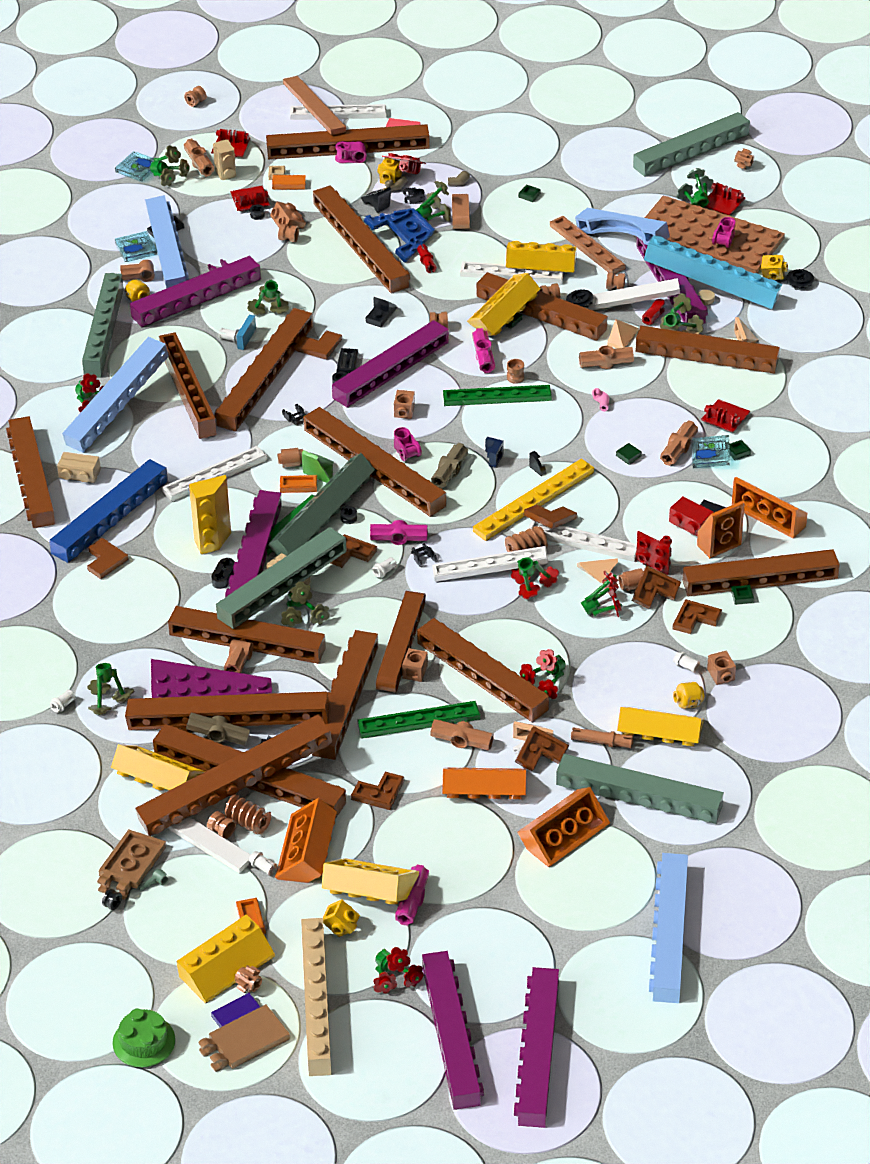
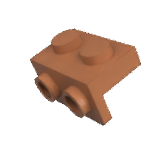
[270,201,306,229]

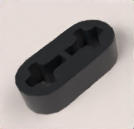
[211,558,235,589]

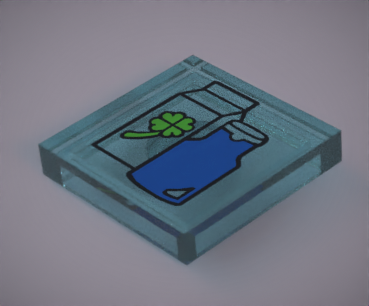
[115,151,154,182]
[115,231,157,262]
[692,435,730,468]

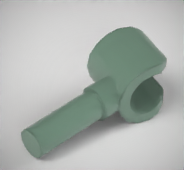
[138,869,168,891]

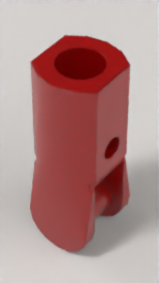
[642,299,665,325]

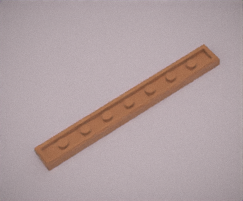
[283,76,346,135]

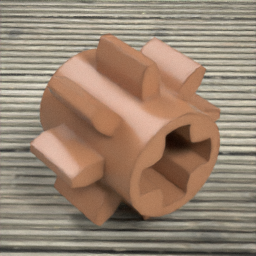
[734,148,754,170]
[235,966,262,993]

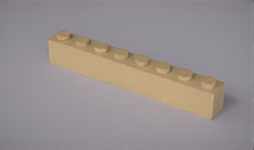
[301,918,331,1076]

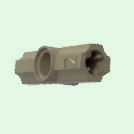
[431,443,468,489]
[186,712,250,746]

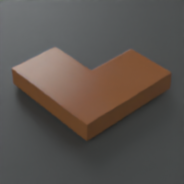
[295,330,342,360]
[524,504,577,529]
[330,534,377,568]
[87,538,129,579]
[631,566,681,609]
[672,599,722,634]
[514,726,569,771]
[351,771,404,810]

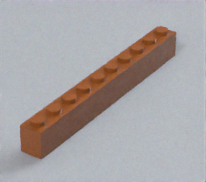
[266,124,430,160]
[313,185,410,294]
[214,308,313,432]
[303,407,446,517]
[125,691,330,730]
[135,714,332,836]
[153,724,346,819]

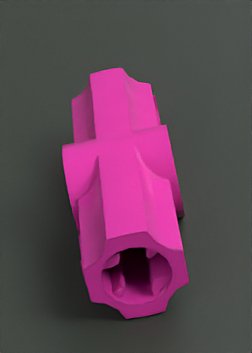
[472,328,495,373]
[370,520,428,545]
[395,864,429,926]

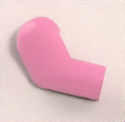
[592,388,610,412]

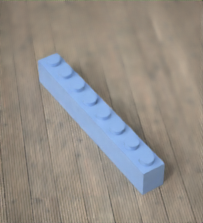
[145,195,189,288]
[62,337,169,453]
[649,853,688,1003]

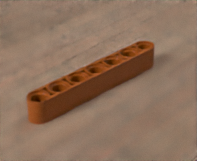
[376,590,426,693]

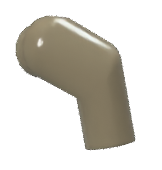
[448,171,470,186]
[385,176,408,191]

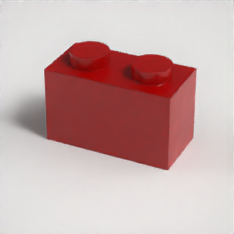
[669,496,714,536]

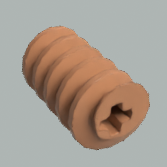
[505,526,548,552]
[225,794,271,834]

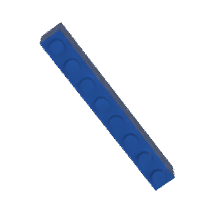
[49,459,168,563]

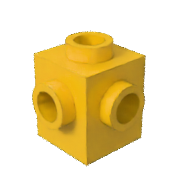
[377,158,402,184]
[761,255,788,280]
[323,899,360,937]

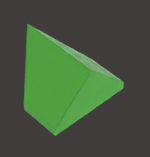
[302,450,334,483]

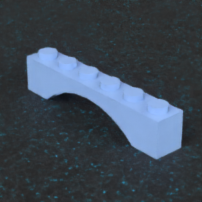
[575,208,670,245]

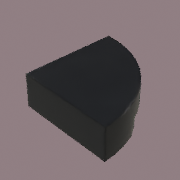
[529,450,546,476]

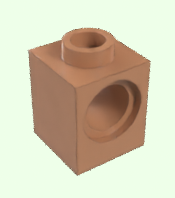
[394,390,415,419]
[402,648,428,682]
[707,650,736,685]

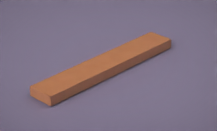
[550,216,626,274]

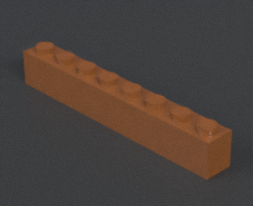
[476,272,608,341]
[635,325,780,374]
[159,332,217,439]
[6,416,55,528]
[682,549,840,597]
[168,606,326,664]
[417,618,549,723]
[312,630,379,760]

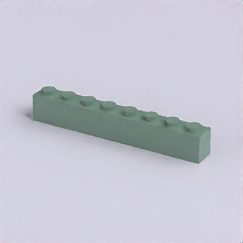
[633,112,750,177]
[82,273,124,378]
[268,453,375,556]
[216,527,347,629]
[556,754,724,824]

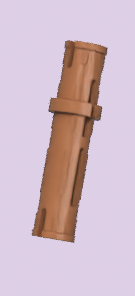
[571,727,633,749]

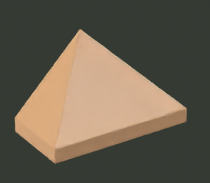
[734,317,759,343]
[607,319,639,348]
[577,558,618,583]
[513,721,553,741]

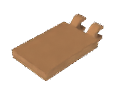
[97,829,166,900]
[198,1004,290,1072]

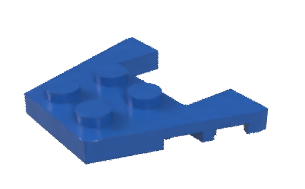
[364,208,434,263]

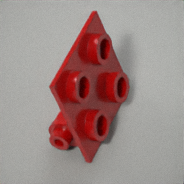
[211,129,251,157]
[382,153,426,175]
[706,182,746,215]
[230,186,270,211]
[701,399,750,432]
[636,531,672,575]

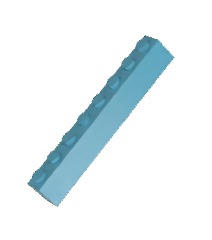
[644,235,782,309]

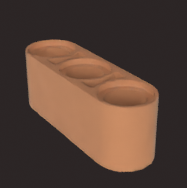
[452,194,470,229]

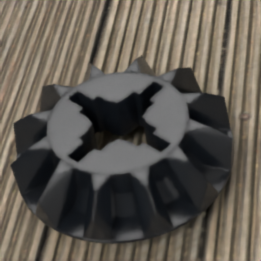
[786,269,814,289]
[566,289,594,308]

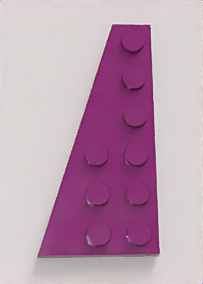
[151,659,272,698]

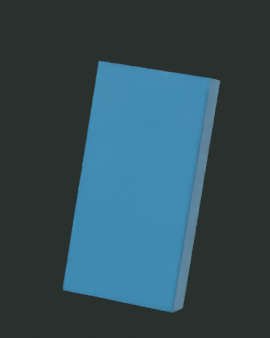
[236,314,256,350]

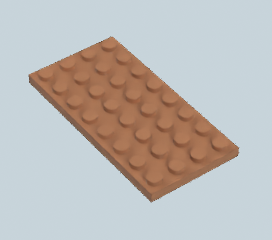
[633,195,785,274]

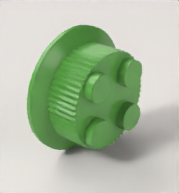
[112,1008,175,1067]

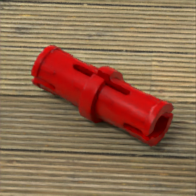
[417,244,437,273]

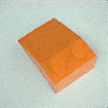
[697,501,745,558]

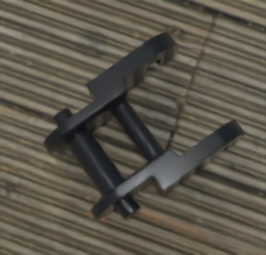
[403,187,426,204]
[282,404,307,425]
[411,543,437,566]

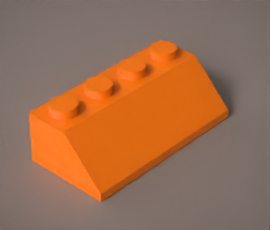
[732,477,808,538]
[442,767,526,799]
[517,787,610,867]
[275,798,337,883]

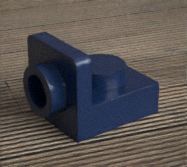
[485,437,504,468]

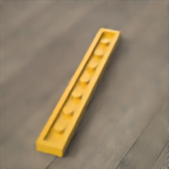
[473,458,594,541]

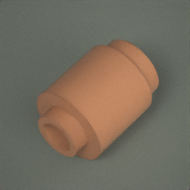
[277,447,303,468]
[618,568,643,591]

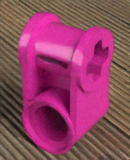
[335,142,367,163]
[712,217,736,248]
[394,427,422,461]

